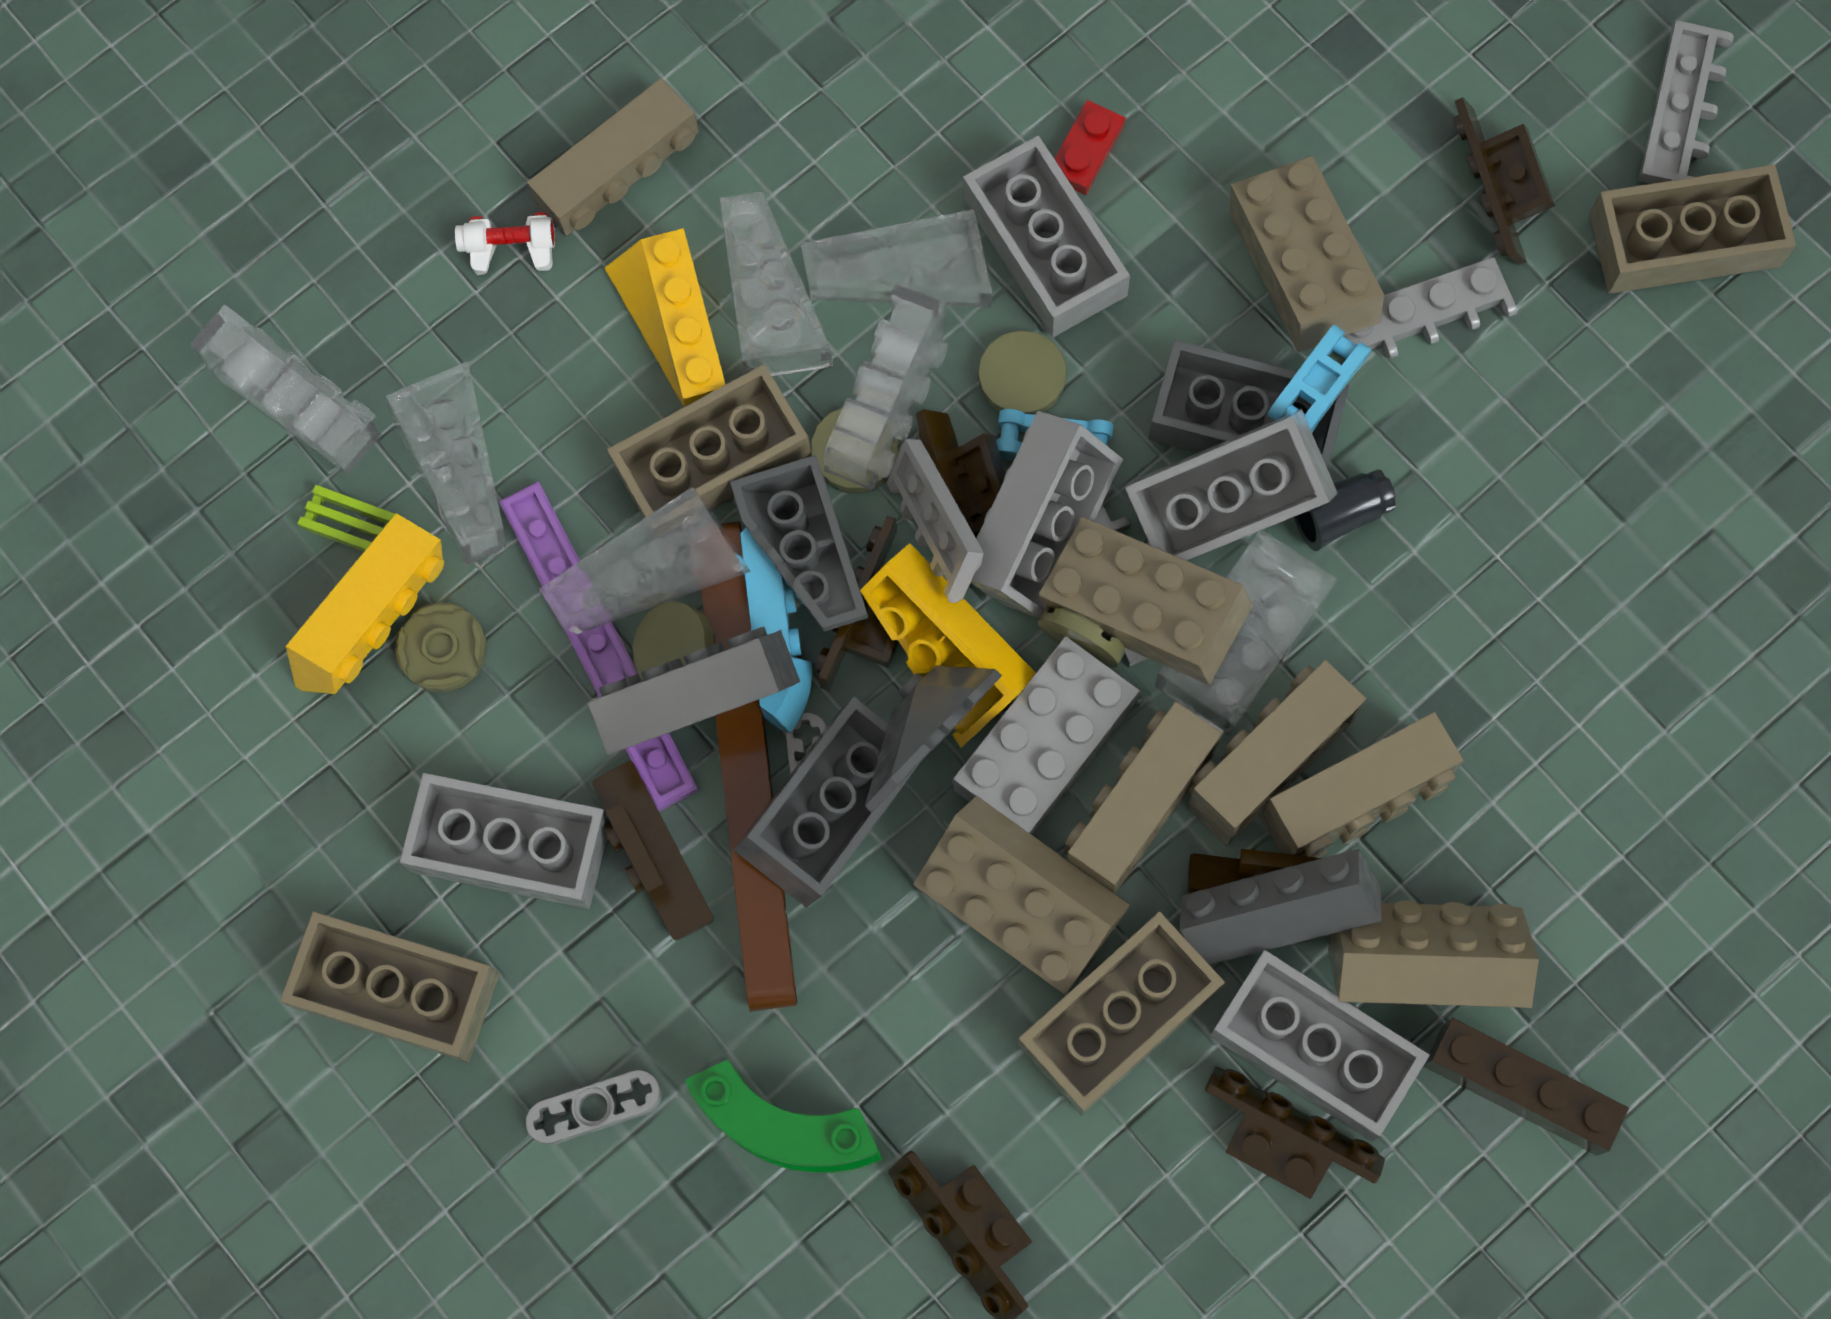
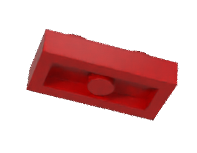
[1054,100,1126,195]

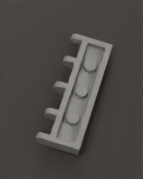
[1638,20,1734,184]
[1345,257,1517,369]
[886,439,984,603]

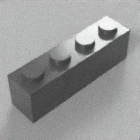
[1180,849,1381,965]

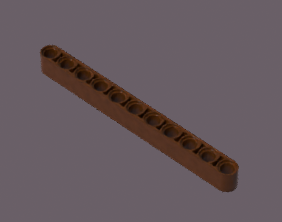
[695,521,797,1012]

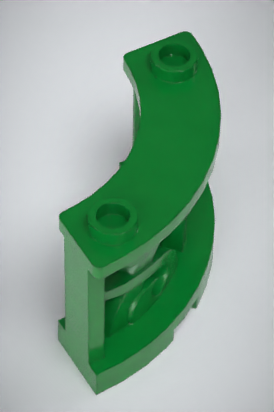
[686,1061,883,1174]

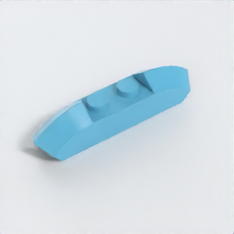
[740,528,812,733]

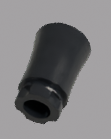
[1294,469,1396,551]

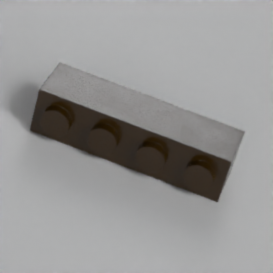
[1423,1017,1629,1156]

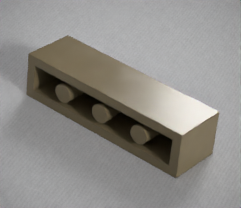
[527,78,699,236]

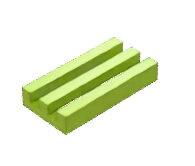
[297,485,395,552]

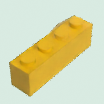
[605,228,726,408]
[286,513,444,694]
[860,543,1036,748]

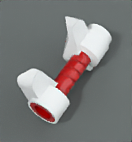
[455,212,555,275]

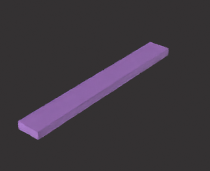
[499,481,699,812]

